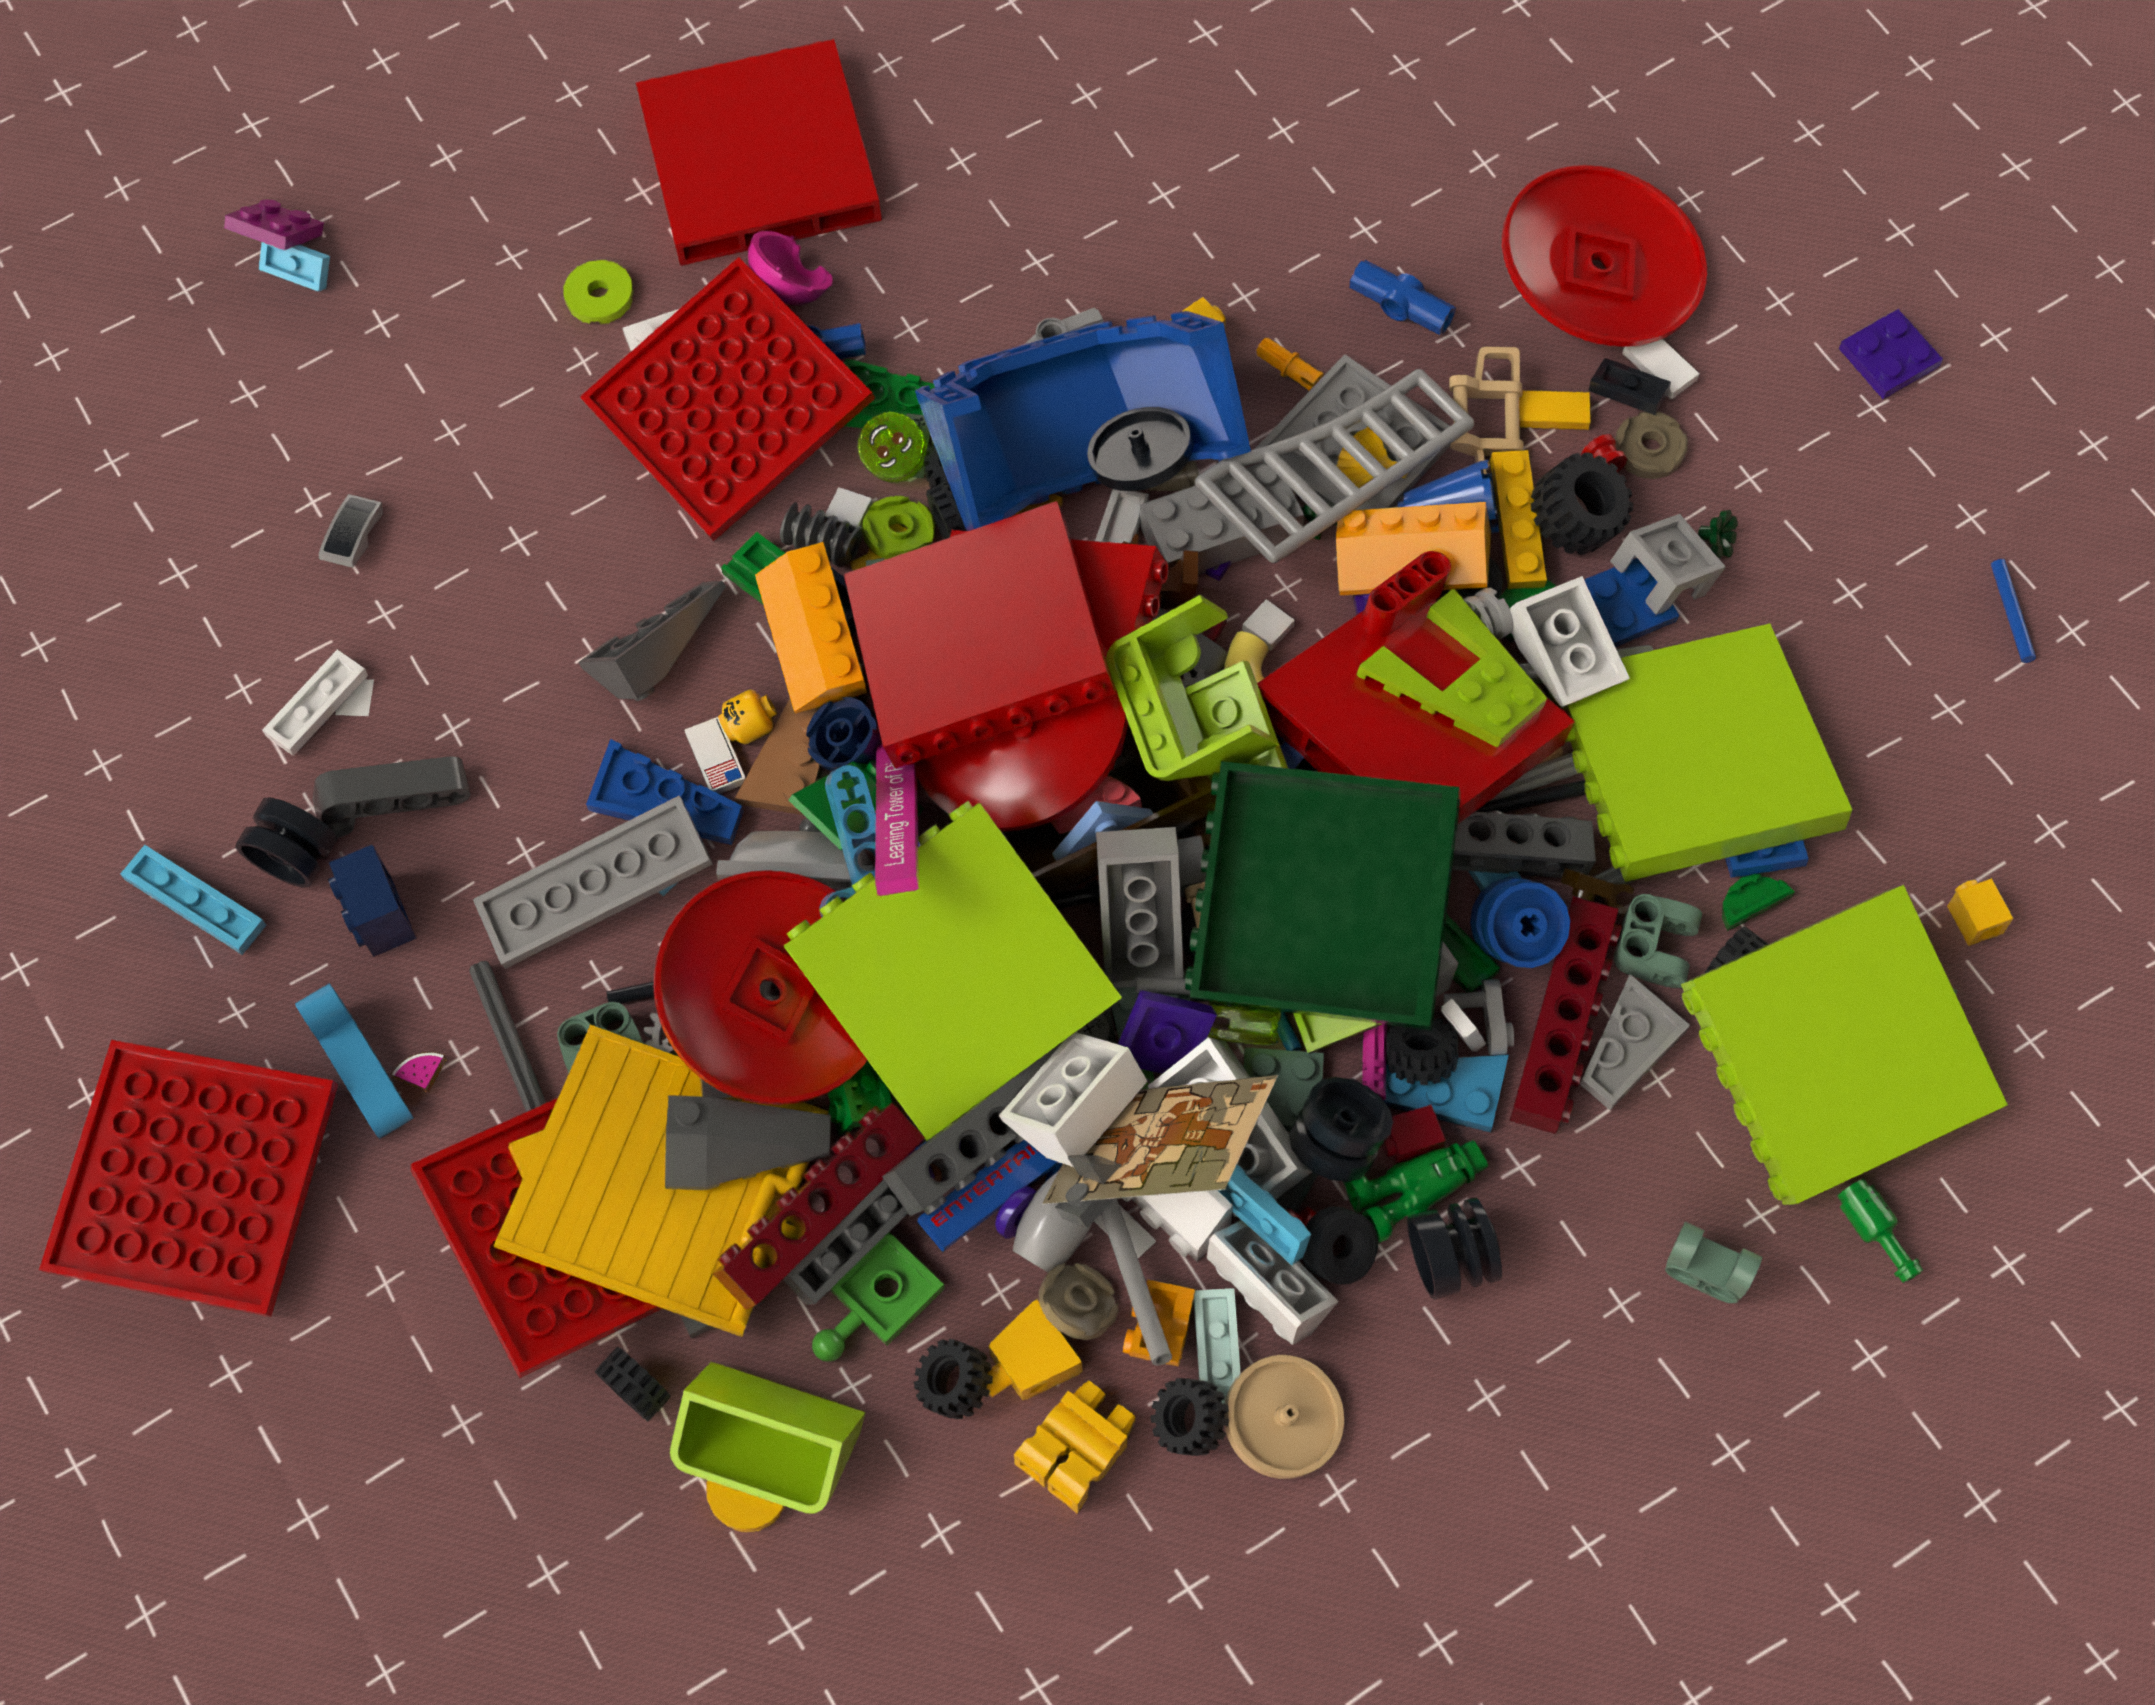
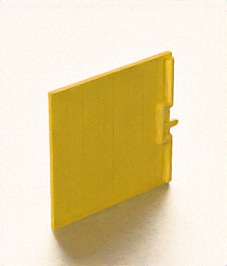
[494,1024,829,1337]

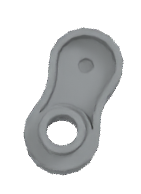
[1444,979,1514,1056]

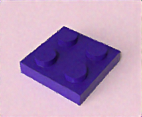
[1839,309,1943,399]
[1117,990,1217,1074]

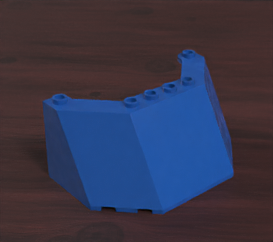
[915,311,1251,531]

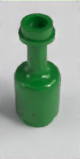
[1837,1179,1924,1283]

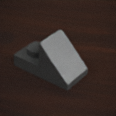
[1055,1155,1122,1228]

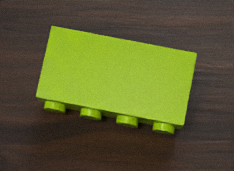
[670,1361,866,1514]

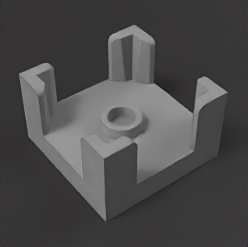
[1610,514,1726,615]

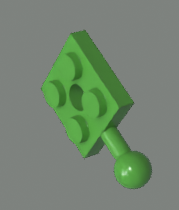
[812,1232,945,1362]

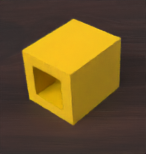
[1947,878,2014,946]

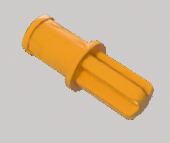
[1256,338,1324,391]

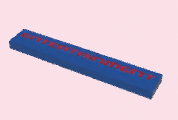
[917,1140,1060,1252]

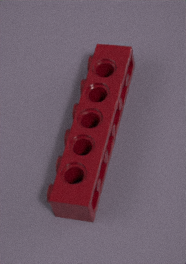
[1509,896,1622,1134]
[713,1103,925,1310]

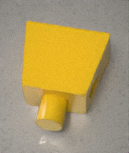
[986,1299,1083,1400]

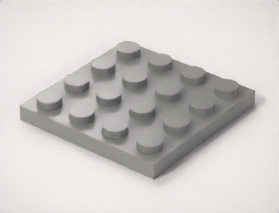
[1255,354,1450,510]

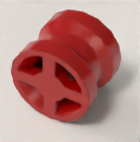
[1581,434,1628,472]

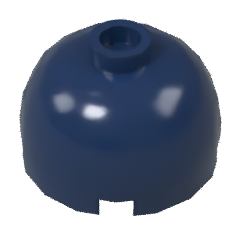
[806,697,882,771]

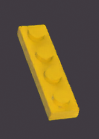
[1490,450,1547,589]

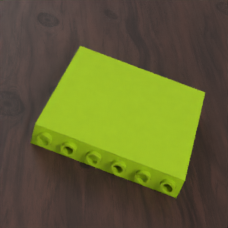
[1548,623,1852,882]
[784,801,1122,1141]
[1681,885,2008,1205]

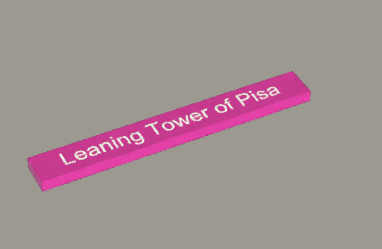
[875,744,919,896]

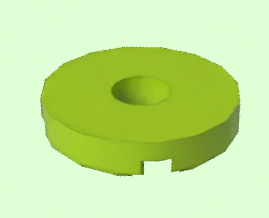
[563,260,634,324]
[862,496,935,559]

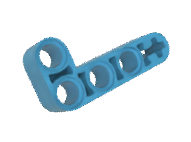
[819,765,876,918]
[295,983,414,1140]

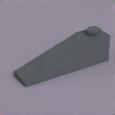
[578,581,726,701]
[665,1095,831,1190]

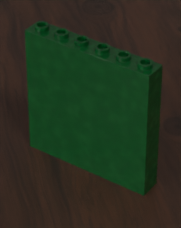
[1185,761,1461,1030]

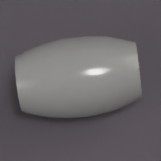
[1012,1170,1093,1273]

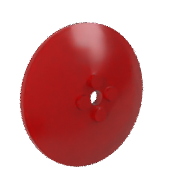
[1502,165,1707,347]
[916,643,1128,832]
[654,870,867,1105]

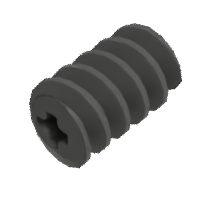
[780,502,863,568]

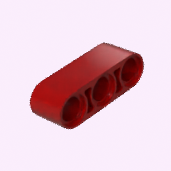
[1361,551,1451,637]

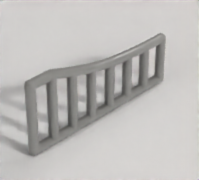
[1195,369,1474,563]

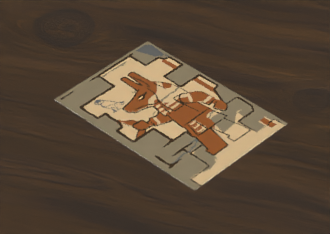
[1042,1075,1278,1204]

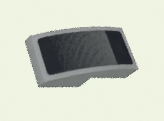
[318,494,383,568]

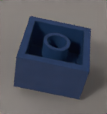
[328,844,417,957]

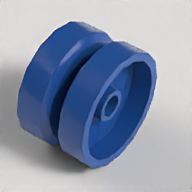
[1470,877,1570,968]

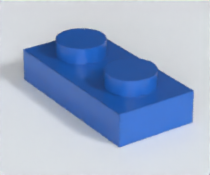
[1725,840,1809,878]

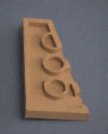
[735,699,822,815]

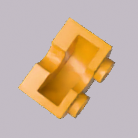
[1123,1279,1195,1367]

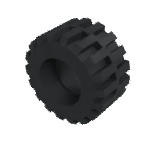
[1531,452,1633,555]

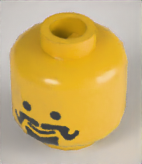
[718,689,777,745]

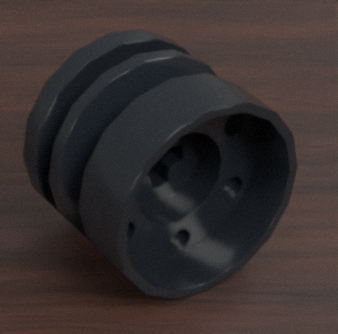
[1407,1197,1502,1300]

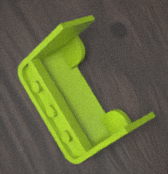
[1106,595,1278,781]

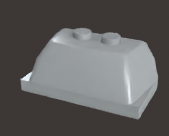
[716,831,874,891]

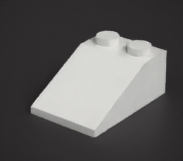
[1510,576,1630,708]

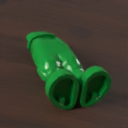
[1343,1140,1488,1244]

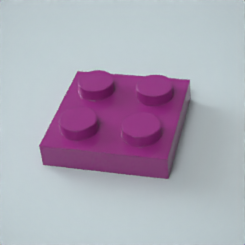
[224,199,324,250]

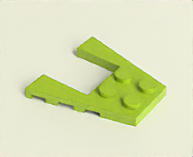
[1356,589,1547,748]

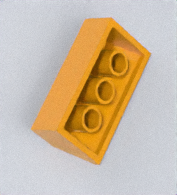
[1336,502,1491,596]
[755,542,867,714]

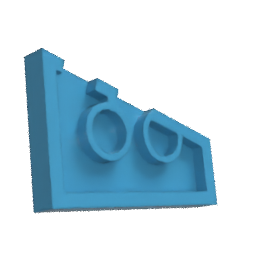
[1383,1055,1509,1133]

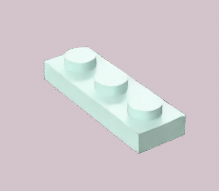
[1194,1288,1241,1404]

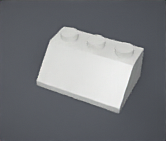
[999,1032,1147,1167]
[1122,1190,1233,1262]
[1207,1220,1339,1345]

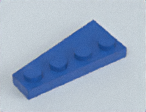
[586,739,744,845]

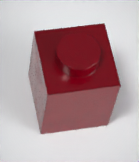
[1383,1104,1446,1163]

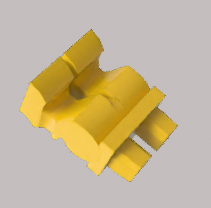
[1014,1380,1136,1514]

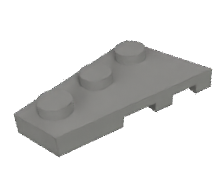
[1580,974,1690,1111]

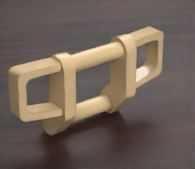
[1449,347,1524,474]

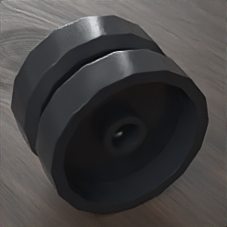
[235,797,338,888]
[1289,1077,1393,1182]

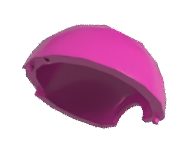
[748,231,832,306]

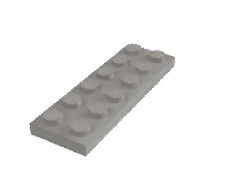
[473,796,713,969]

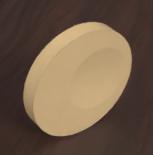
[1224,1355,1344,1479]

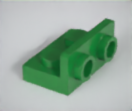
[828,1060,892,1136]

